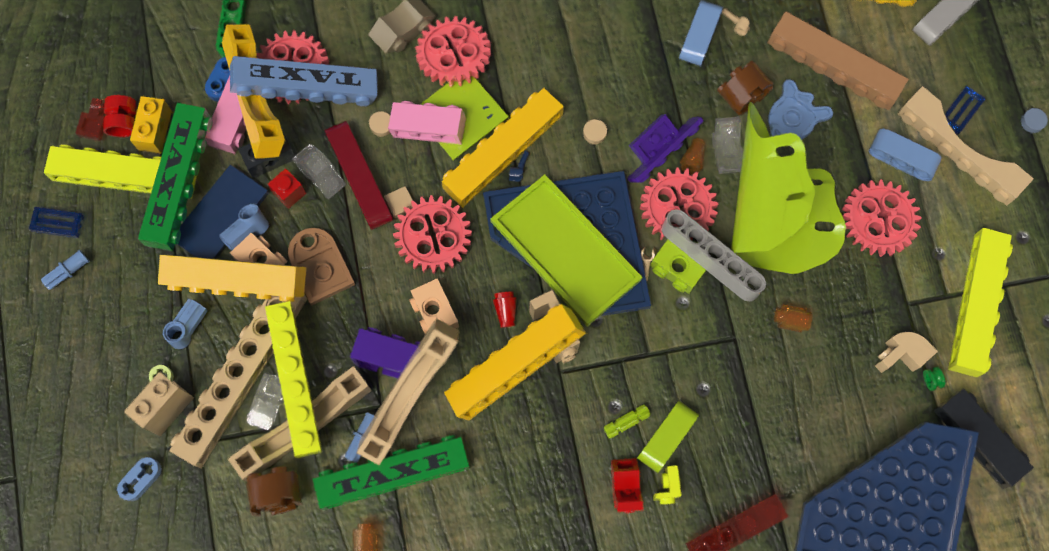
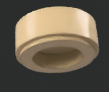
[369,112,390,136]
[583,119,607,144]

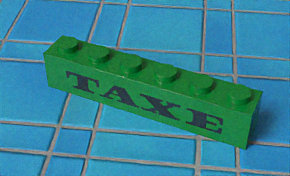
[138,103,212,251]
[313,435,470,511]

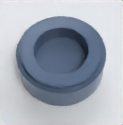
[1021,108,1048,133]

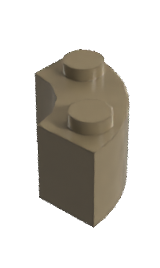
[368,0,435,54]

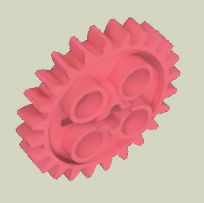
[416,16,491,87]
[256,30,330,104]
[640,168,718,241]
[842,180,922,257]
[393,195,472,274]

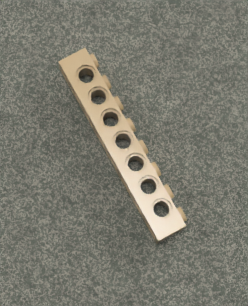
[169,294,307,468]

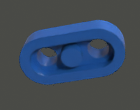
[205,57,230,102]

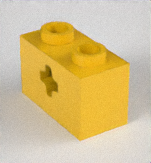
[130,96,172,154]

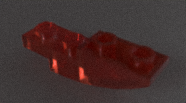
[685,494,789,551]

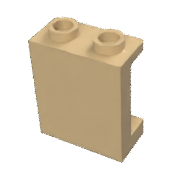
[529,290,580,364]
[125,373,194,436]

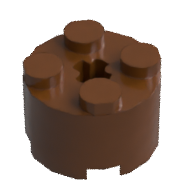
[717,60,774,116]
[246,467,303,517]

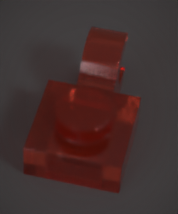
[75,98,105,141]

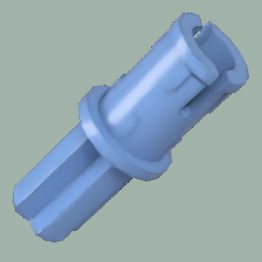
[41,250,90,290]
[345,412,374,463]

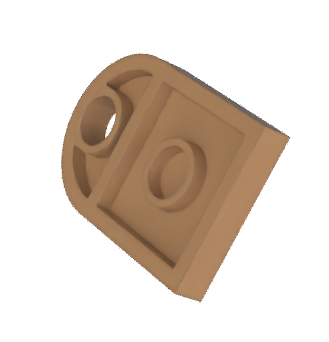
[288,228,355,306]

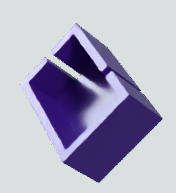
[350,327,428,387]

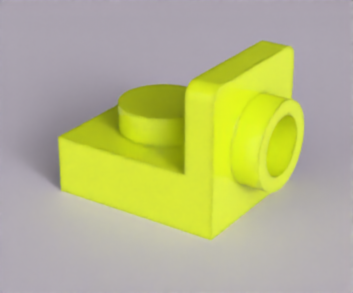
[653,466,681,505]

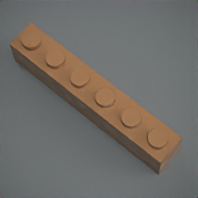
[768,11,909,110]

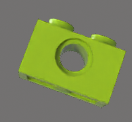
[650,239,706,294]

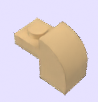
[875,332,938,373]

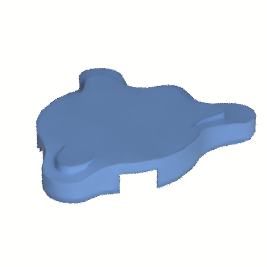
[768,80,833,140]

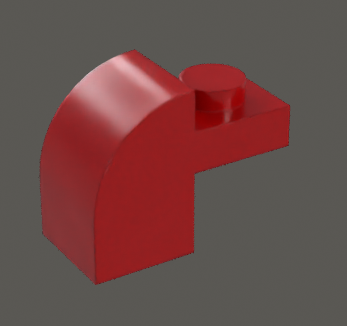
[611,458,643,513]

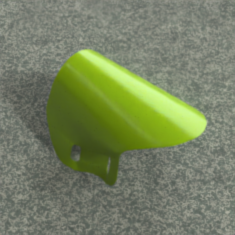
[731,102,846,274]

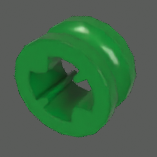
[923,367,945,391]

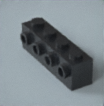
[933,388,1034,489]

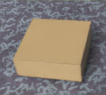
[384,186,413,219]

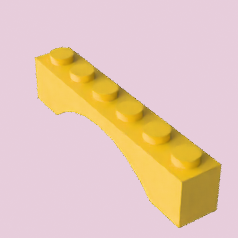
[222,24,285,159]

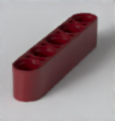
[324,121,393,230]

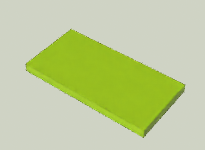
[490,174,643,327]

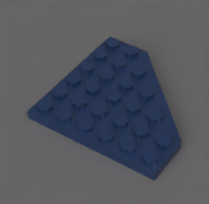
[483,171,651,316]
[794,422,979,551]

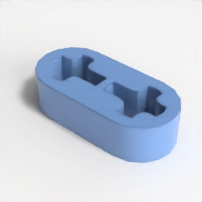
[117,457,161,501]

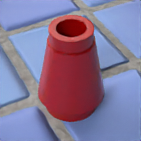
[493,292,517,328]

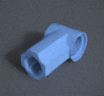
[219,204,269,250]
[163,299,207,349]

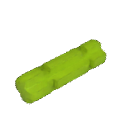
[604,405,651,438]

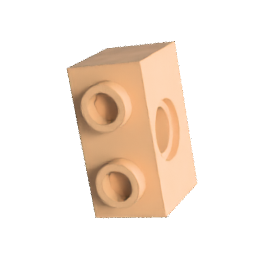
[230,233,287,265]
[409,279,459,334]

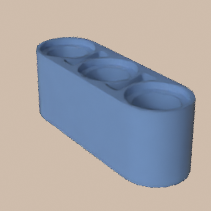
[679,0,723,66]
[869,129,942,181]

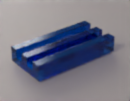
[944,85,985,136]
[29,207,84,238]

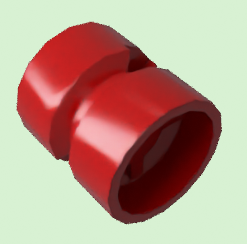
[103,95,136,137]

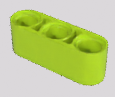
[637,401,699,473]

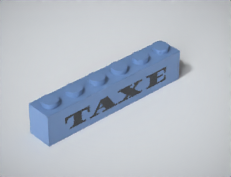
[230,56,377,106]

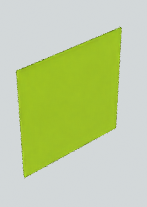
[420,76,508,160]

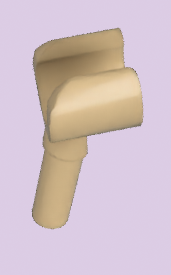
[722,9,749,36]
[641,246,656,281]

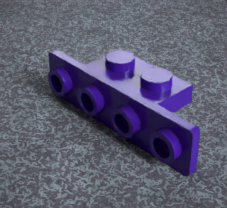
[627,114,704,183]

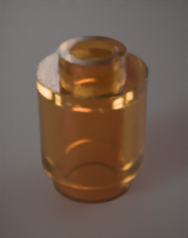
[774,304,812,332]
[353,523,379,551]

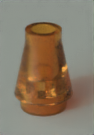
[680,138,706,175]

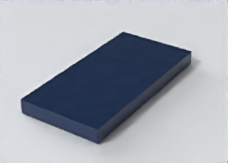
[177,165,269,259]

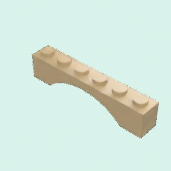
[898,86,1034,205]
[357,318,459,465]
[228,366,371,482]

